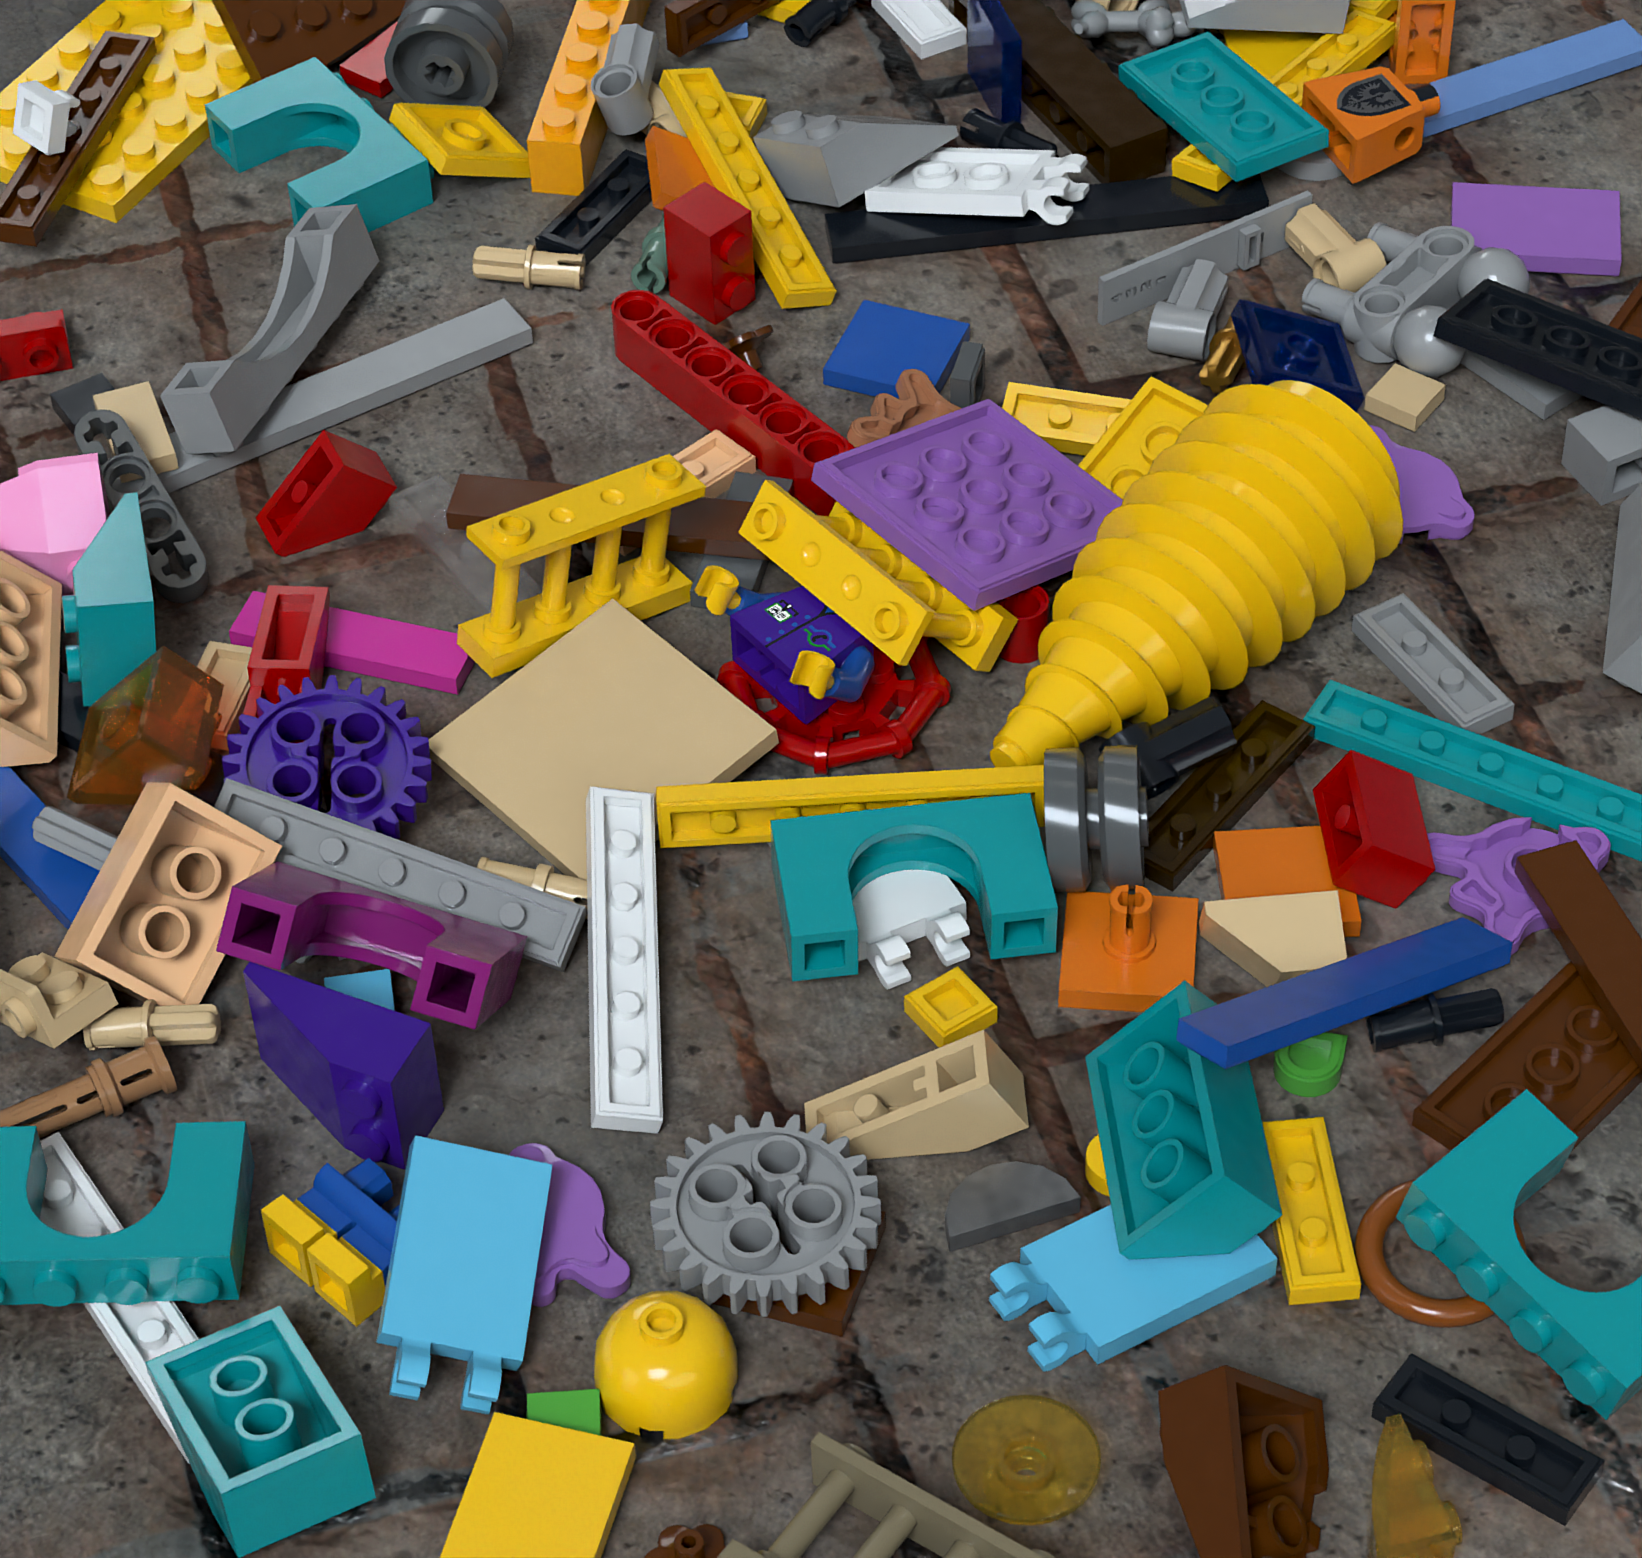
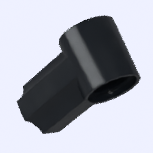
[1099,696,1237,801]

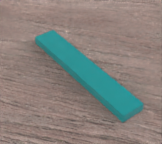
[1303,680,1642,862]

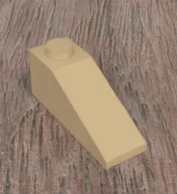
[804,1030,1029,1160]

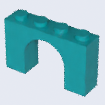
[205,57,434,233]
[770,793,1058,982]
[1396,1089,1642,1420]
[0,1121,255,1307]

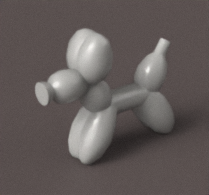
[1071,0,1204,49]

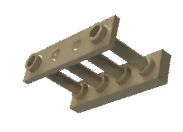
[717,1432,1055,1558]

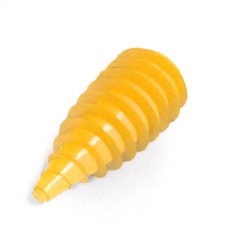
[990,380,1403,767]

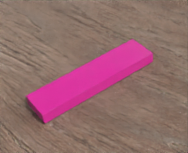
[229,591,475,695]

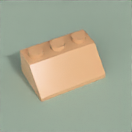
[54,782,282,1006]

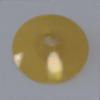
[952,1395,1101,1525]

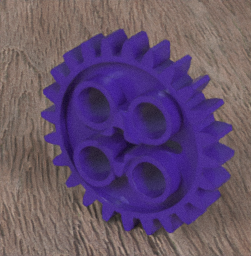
[222,675,432,839]

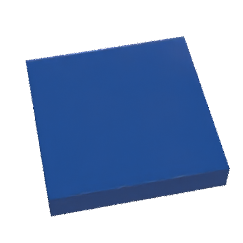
[823,300,970,399]

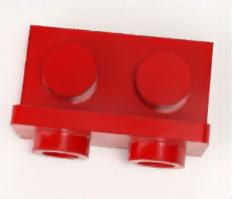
[0,309,73,381]

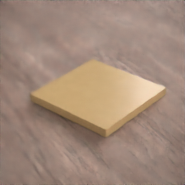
[429,598,779,879]

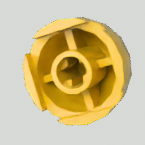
[594,1291,738,1439]

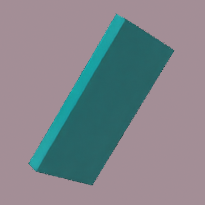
[1118,32,1329,182]

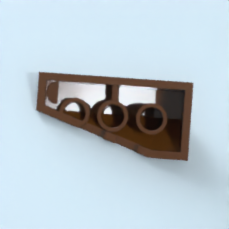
[1158,1365,1329,1558]

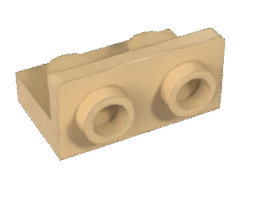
[0,952,118,1049]

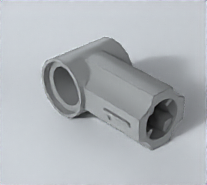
[591,23,660,136]
[1147,259,1229,362]

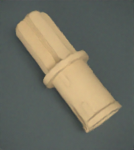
[472,245,585,290]
[83,999,221,1051]

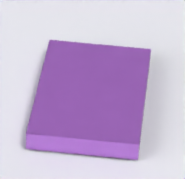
[1450,182,1621,276]

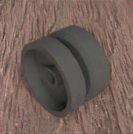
[384,0,514,108]
[1044,745,1149,893]

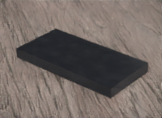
[1433,278,1642,419]

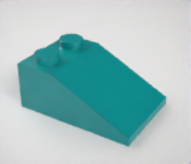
[62,492,159,707]
[145,1306,376,1558]

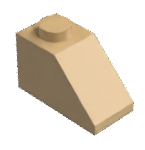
[1199,890,1347,987]

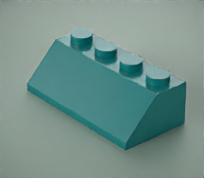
[1085,981,1282,1260]

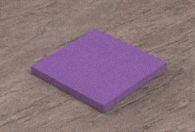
[811,399,1123,611]

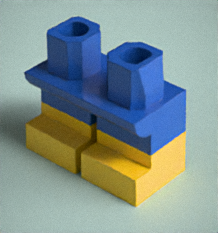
[261,1158,400,1327]

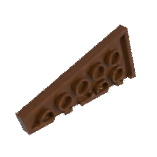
[212,0,406,83]

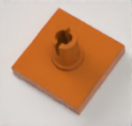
[1058,885,1199,1012]

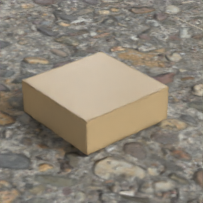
[1364,363,1446,432]

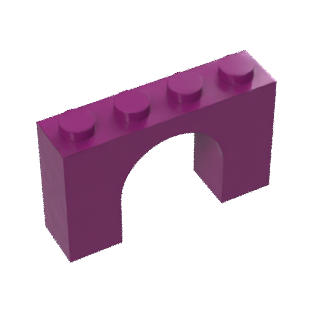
[216,861,527,1030]

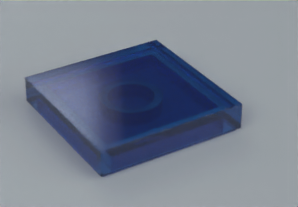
[967,0,1022,123]
[1230,299,1365,412]

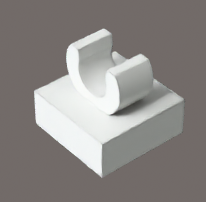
[13,80,80,155]

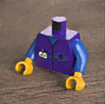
[694,565,875,725]

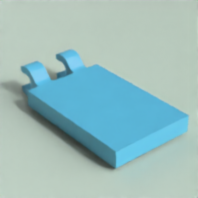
[376,1135,553,1415]
[989,1205,1278,1372]

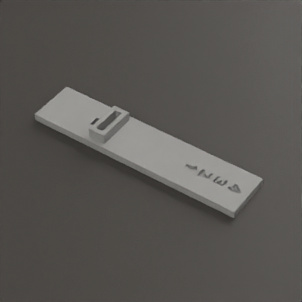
[1098,190,1313,326]

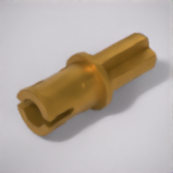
[1199,304,1266,393]

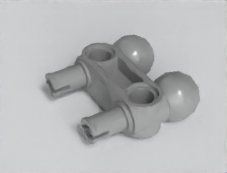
[1302,222,1530,378]

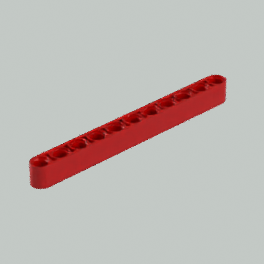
[611,290,1049,664]

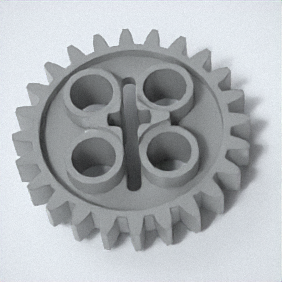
[650,1112,881,1317]

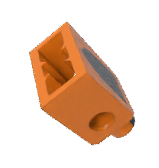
[1302,66,1440,184]

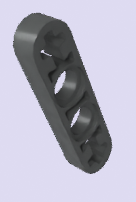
[74,409,209,603]

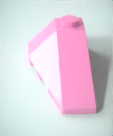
[0,453,111,596]

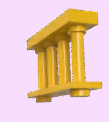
[457,454,706,678]
[738,480,1018,672]

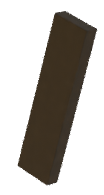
[1144,700,1315,892]

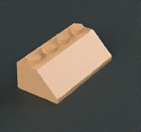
[0,550,62,767]

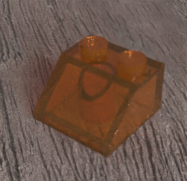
[67,646,224,805]

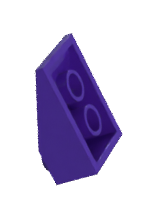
[243,962,444,1170]

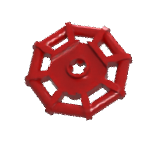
[717,637,951,775]

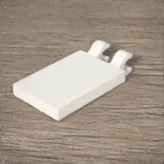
[864,147,1090,225]
[767,842,970,990]

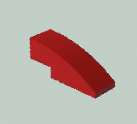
[239,585,330,743]

